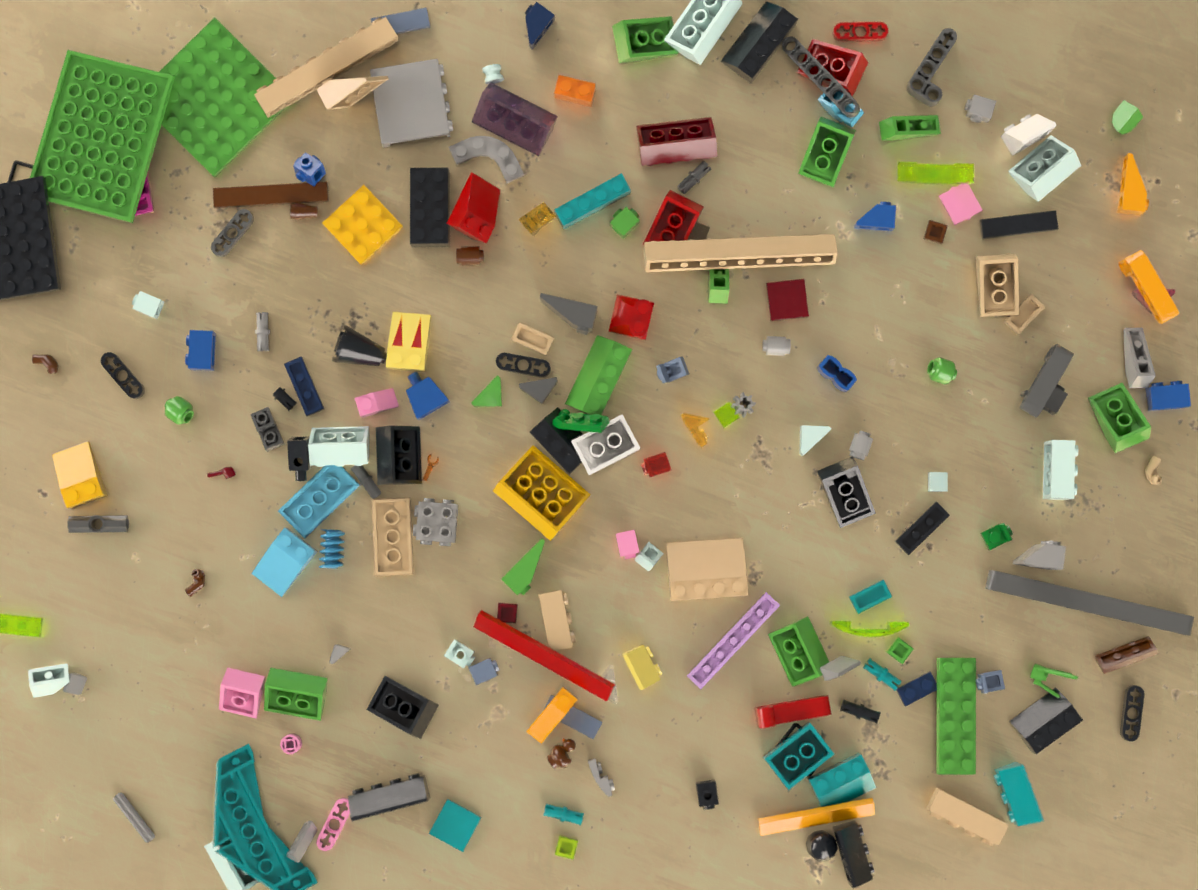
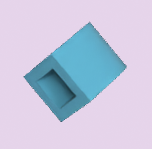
[818,91,864,127]

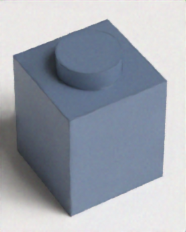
[469,657,500,685]

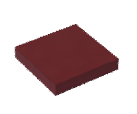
[766,279,809,321]

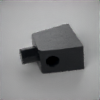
[287,436,312,481]

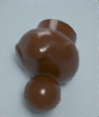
[547,738,576,769]

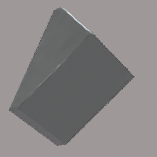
[519,377,558,404]

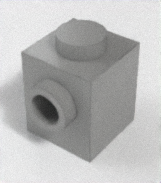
[965,94,996,123]

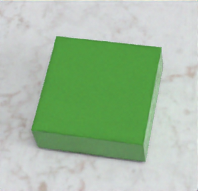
[886,637,914,664]

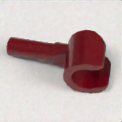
[207,467,236,479]

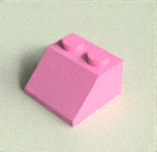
[219,668,265,718]

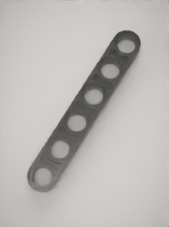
[782,36,860,118]

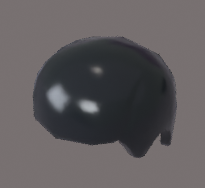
[806,830,838,862]

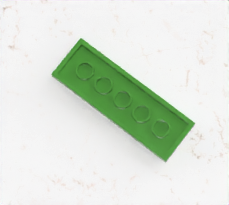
[936,658,976,775]

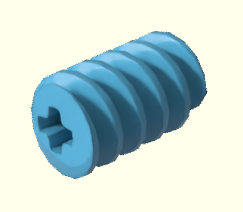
[319,529,345,569]

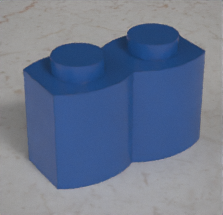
[817,355,857,392]

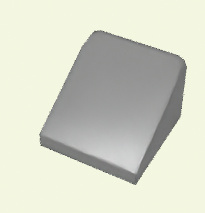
[329,644,351,664]
[63,672,87,695]

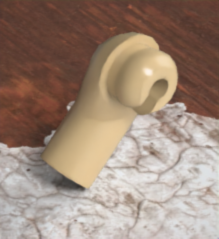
[1145,456,1162,485]

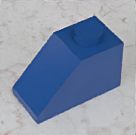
[854,202,896,231]

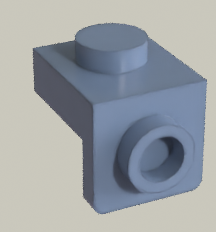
[656,356,689,383]
[976,670,1005,694]

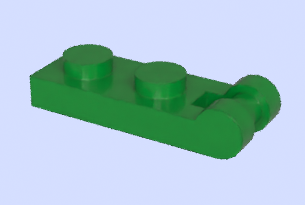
[553,409,610,433]

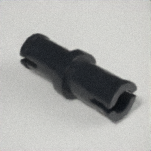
[840,699,881,724]

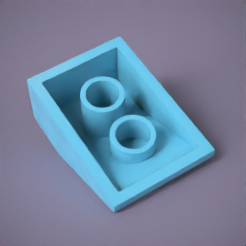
[251,527,318,597]

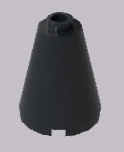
[332,325,387,366]

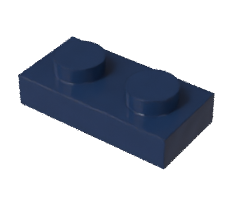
[896,671,937,707]

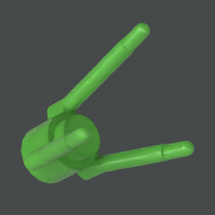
[1030,663,1078,698]

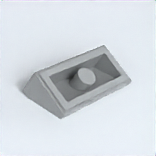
[820,656,861,681]
[287,821,317,863]

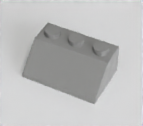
[1013,540,1066,570]

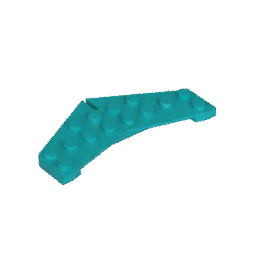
[213,744,318,890]

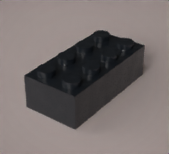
[410,168,450,247]

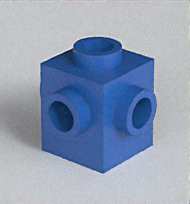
[293,152,326,186]

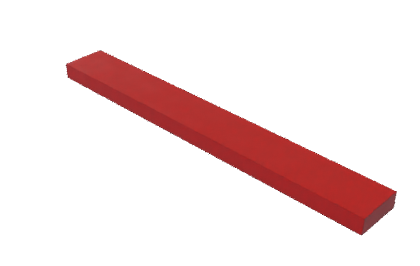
[473,610,616,702]

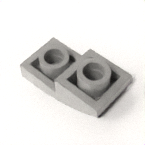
[588,758,615,797]

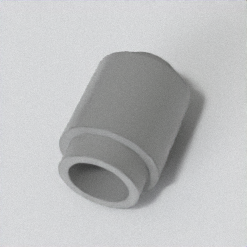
[762,336,791,356]
[849,431,873,460]

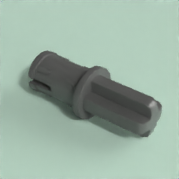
[677,161,711,194]
[351,466,381,499]

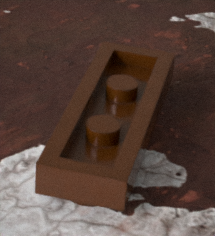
[1095,636,1158,674]

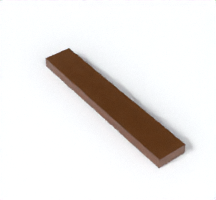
[213,182,329,208]

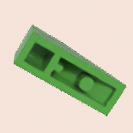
[879,115,941,141]
[708,269,729,304]
[501,538,545,596]

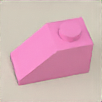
[355,388,399,418]

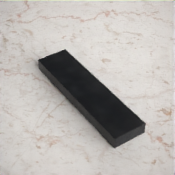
[980,210,1059,239]

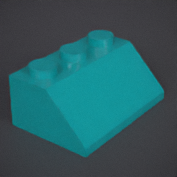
[807,753,876,807]
[993,762,1044,826]

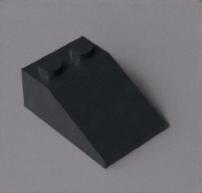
[817,457,876,528]
[366,676,439,739]

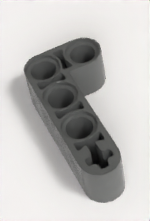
[907,28,957,106]
[1019,344,1074,418]

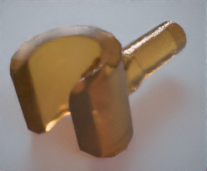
[423,454,439,481]

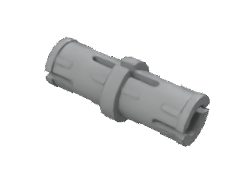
[255,312,270,352]

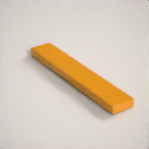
[758,798,875,836]

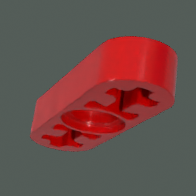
[833,22,889,42]

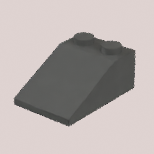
[540,293,597,335]

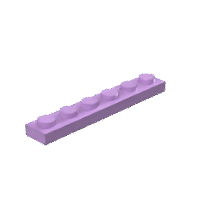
[687,592,780,689]

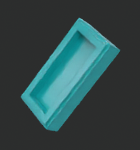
[849,580,892,614]

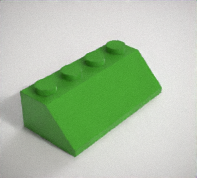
[565,335,632,416]

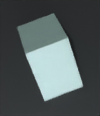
[799,425,831,456]

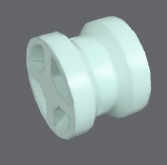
[482,64,504,84]

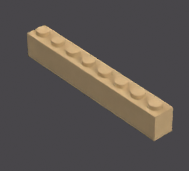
[254,17,399,118]

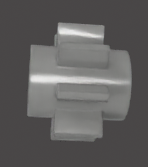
[731,392,756,417]

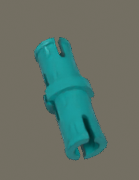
[863,658,902,691]
[543,803,584,826]

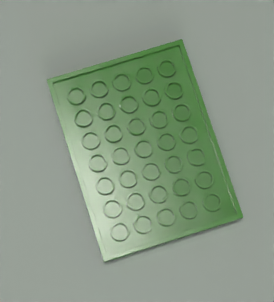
[30,50,175,223]

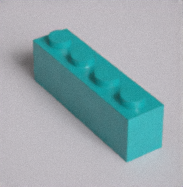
[554,173,631,229]

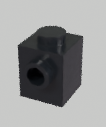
[695,779,719,810]

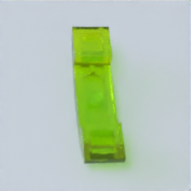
[897,162,974,184]
[830,621,909,637]

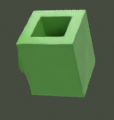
[610,207,640,239]

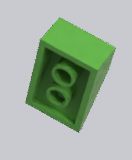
[612,16,679,63]
[798,117,856,187]
[1088,383,1151,453]

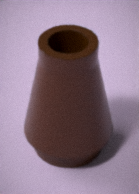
[290,202,318,221]

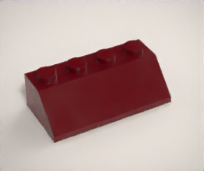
[636,117,717,166]

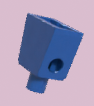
[406,371,450,420]

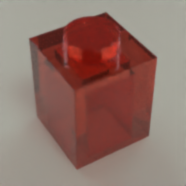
[641,452,671,478]

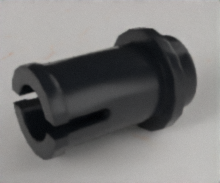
[273,387,297,411]

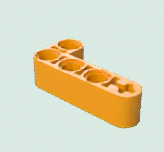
[1119,250,1179,324]

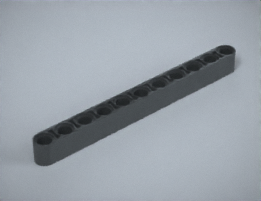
[985,570,1194,636]

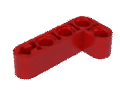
[754,695,832,728]

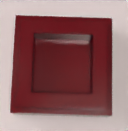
[497,603,518,623]

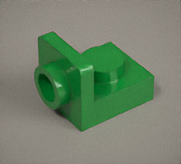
[980,523,1013,550]

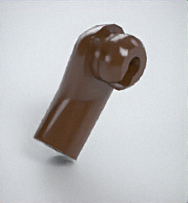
[32,354,58,374]
[185,569,205,597]

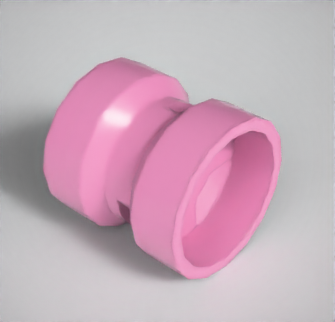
[280,733,302,754]

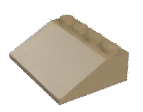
[666,538,748,601]

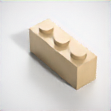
[539,590,576,651]

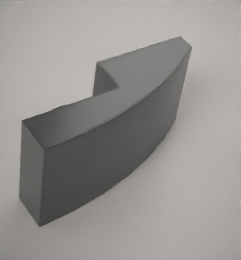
[250,407,285,452]

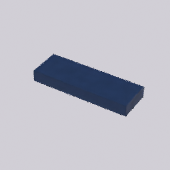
[284,356,324,417]

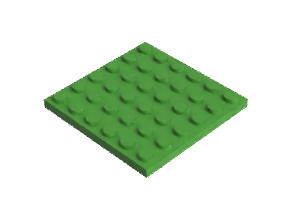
[159,17,285,178]

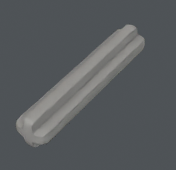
[113,793,155,843]

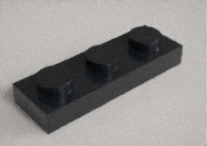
[894,501,950,555]

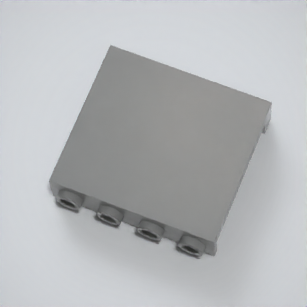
[370,59,453,148]

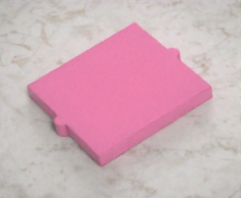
[939,181,982,225]

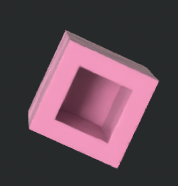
[615,530,639,559]

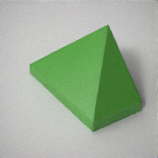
[471,375,502,407]

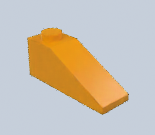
[1118,153,1149,215]
[526,686,578,744]

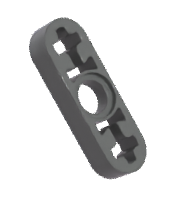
[211,209,254,257]

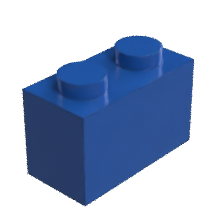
[185,330,216,371]
[1146,381,1191,411]

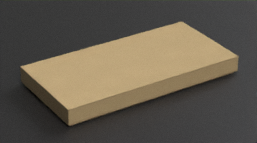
[372,497,414,576]

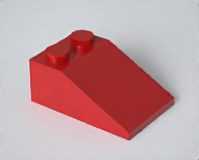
[797,39,868,96]
[447,172,500,244]
[643,190,704,245]

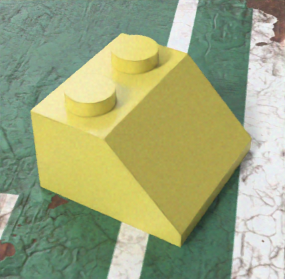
[623,644,662,691]

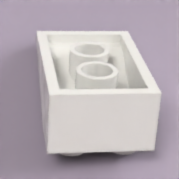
[1001,114,1057,156]
[571,414,640,475]

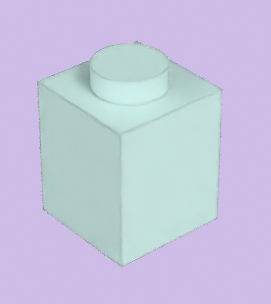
[132,291,165,319]

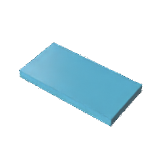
[278,465,360,539]

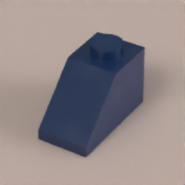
[525,2,555,50]

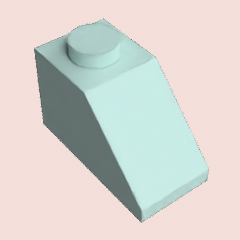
[28,663,70,698]

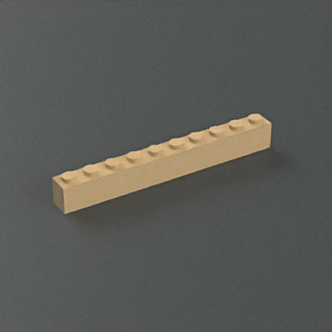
[643,234,838,272]

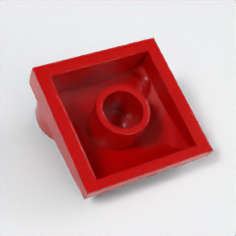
[608,295,654,340]

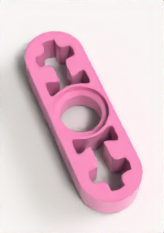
[316,798,350,851]

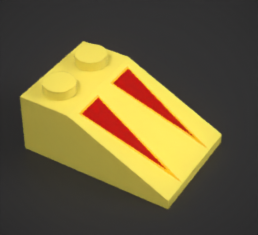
[386,312,431,372]

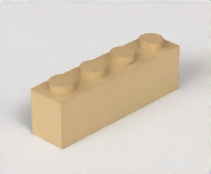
[926,788,1009,847]

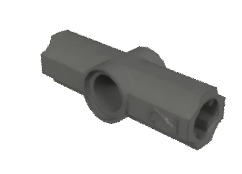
[68,515,129,533]

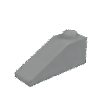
[1123,328,1156,388]

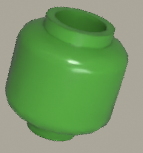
[927,357,957,385]
[164,396,194,425]

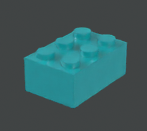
[763,722,834,790]

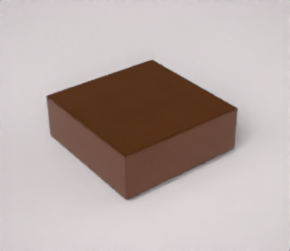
[923,220,948,244]

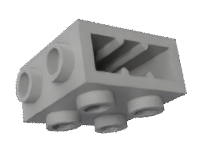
[413,498,458,546]

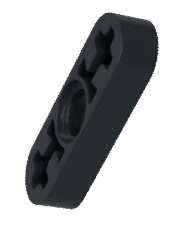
[101,352,145,399]
[496,353,551,378]
[1120,685,1145,742]

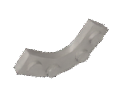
[449,136,524,184]

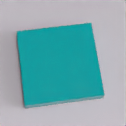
[429,799,481,852]

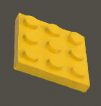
[322,185,403,265]

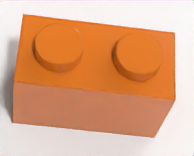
[554,75,596,107]

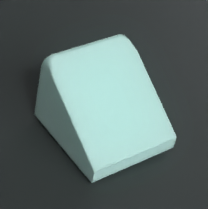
[928,472,948,492]
[635,542,664,571]

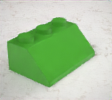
[768,617,829,687]
[264,668,328,721]

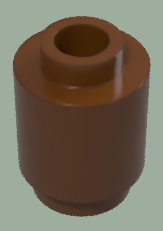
[456,246,484,266]

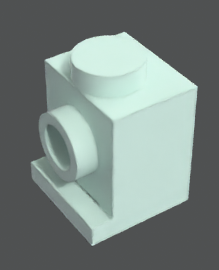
[444,639,475,668]

